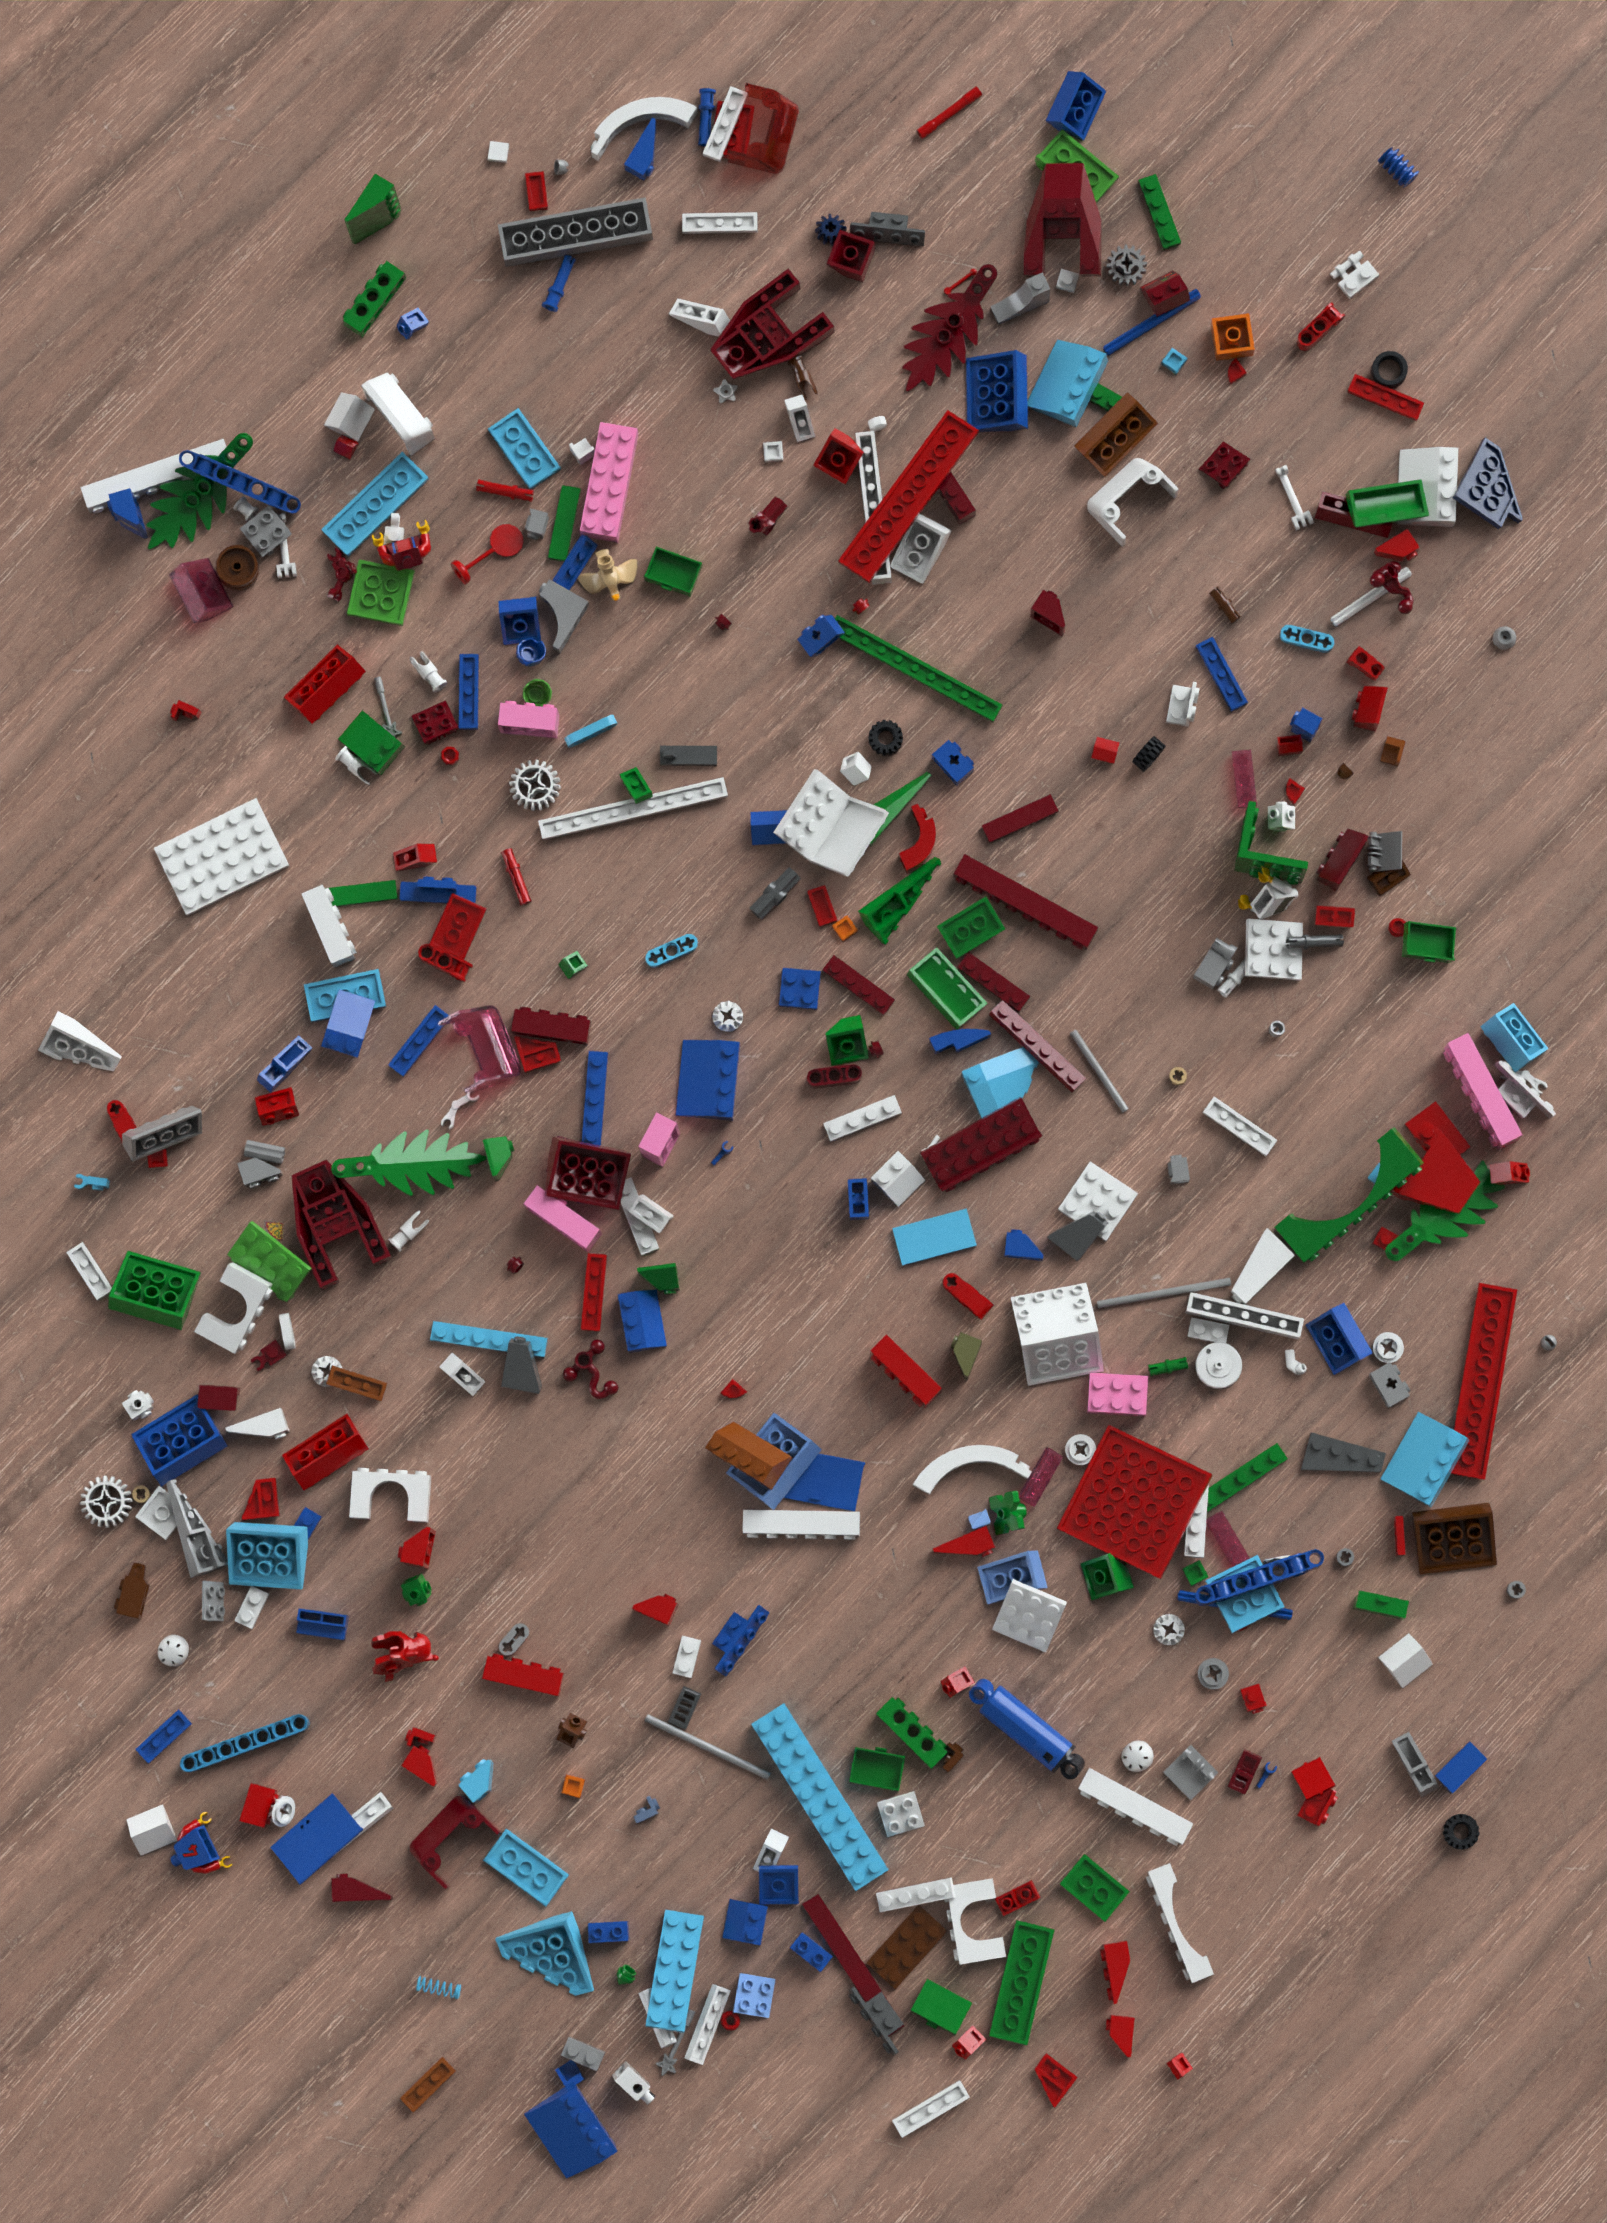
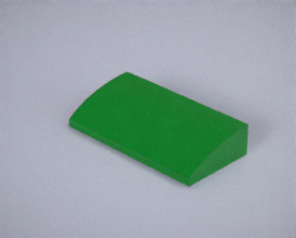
[1345,479,1429,528]
[906,947,988,1030]

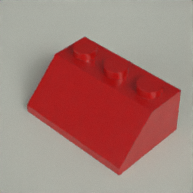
[398,1527,436,1569]

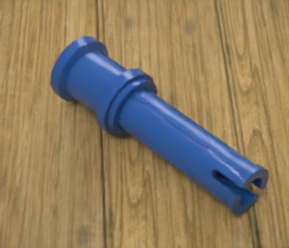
[698,88,716,147]
[542,255,576,312]

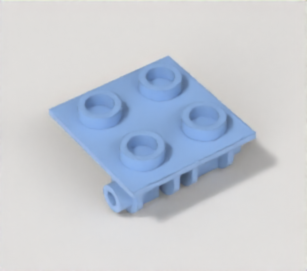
[733,1973,776,2018]

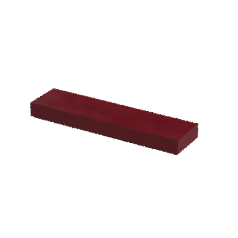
[982,794,1059,844]

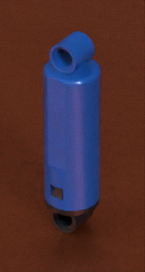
[969,1679,1085,1779]

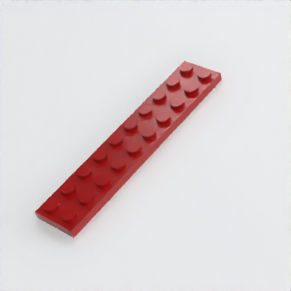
[838,410,979,583]
[1451,1283,1517,1480]

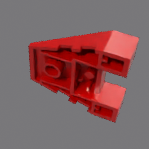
[1391,1120,1480,1214]

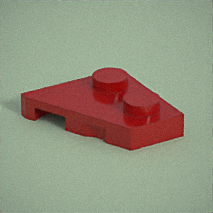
[514,1036,562,1073]
[242,1478,280,1521]
[1034,2053,1078,2108]

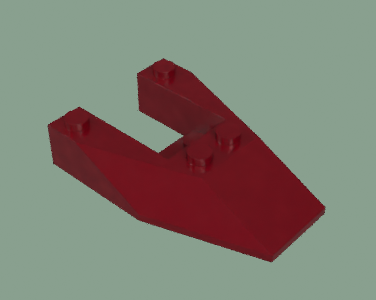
[1024,163,1102,277]
[710,268,835,380]
[291,1159,393,1290]

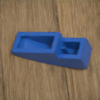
[929,1029,991,1054]
[257,1035,312,1093]

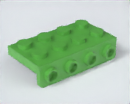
[1035,129,1119,203]
[227,1221,312,1302]

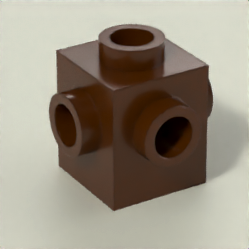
[556,1713,587,1748]

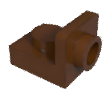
[942,1742,964,1773]

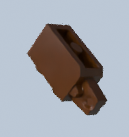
[114,1563,150,1620]

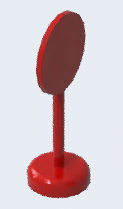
[450,524,524,585]

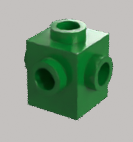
[400,1573,432,1606]

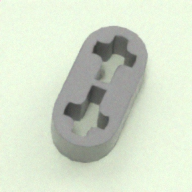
[499,1623,530,1656]

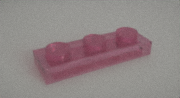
[1232,749,1257,808]
[1019,1447,1063,1507]
[1206,1511,1250,1567]

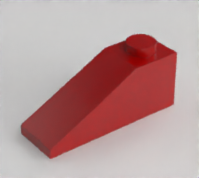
[932,1526,995,1557]

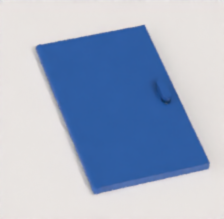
[784,1454,865,1512]
[270,1793,363,1885]

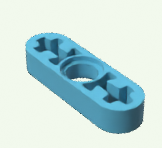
[1280,625,1334,653]
[564,715,618,748]
[645,934,698,968]

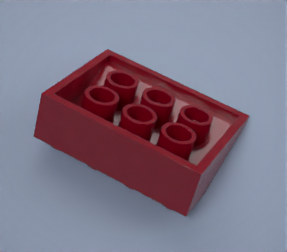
[545,1137,631,1210]

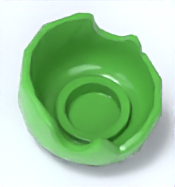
[522,679,552,707]

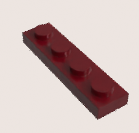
[957,952,1030,1012]
[822,955,895,1016]

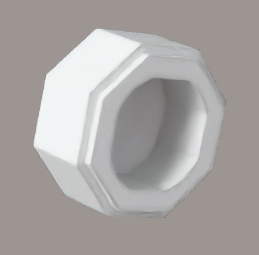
[868,416,887,431]

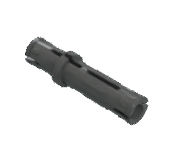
[1286,934,1344,950]

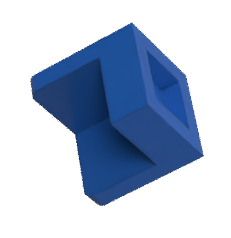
[555,2060,585,2086]

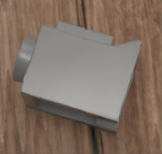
[525,508,549,540]
[1167,1155,1190,1185]

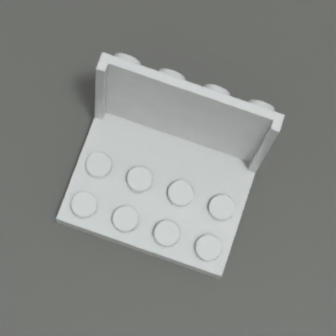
[773,769,889,877]
[1011,1283,1104,1386]

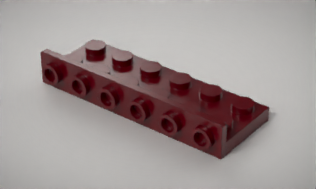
[920,1097,1043,1192]

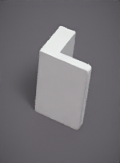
[628,1194,674,1233]

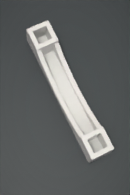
[1146,1863,1214,1983]

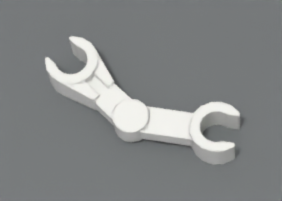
[1500,1070,1548,1094]
[441,1088,480,1130]

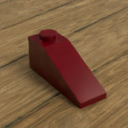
[331,1874,393,1902]

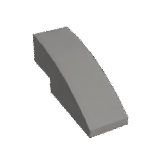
[1392,1732,1439,1797]

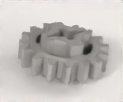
[1106,244,1147,286]

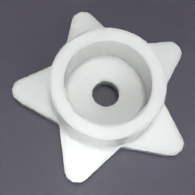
[713,379,738,403]

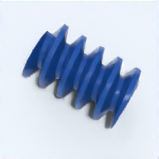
[1378,147,1419,188]

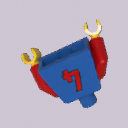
[170,1812,232,1874]

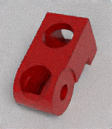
[1346,646,1385,681]

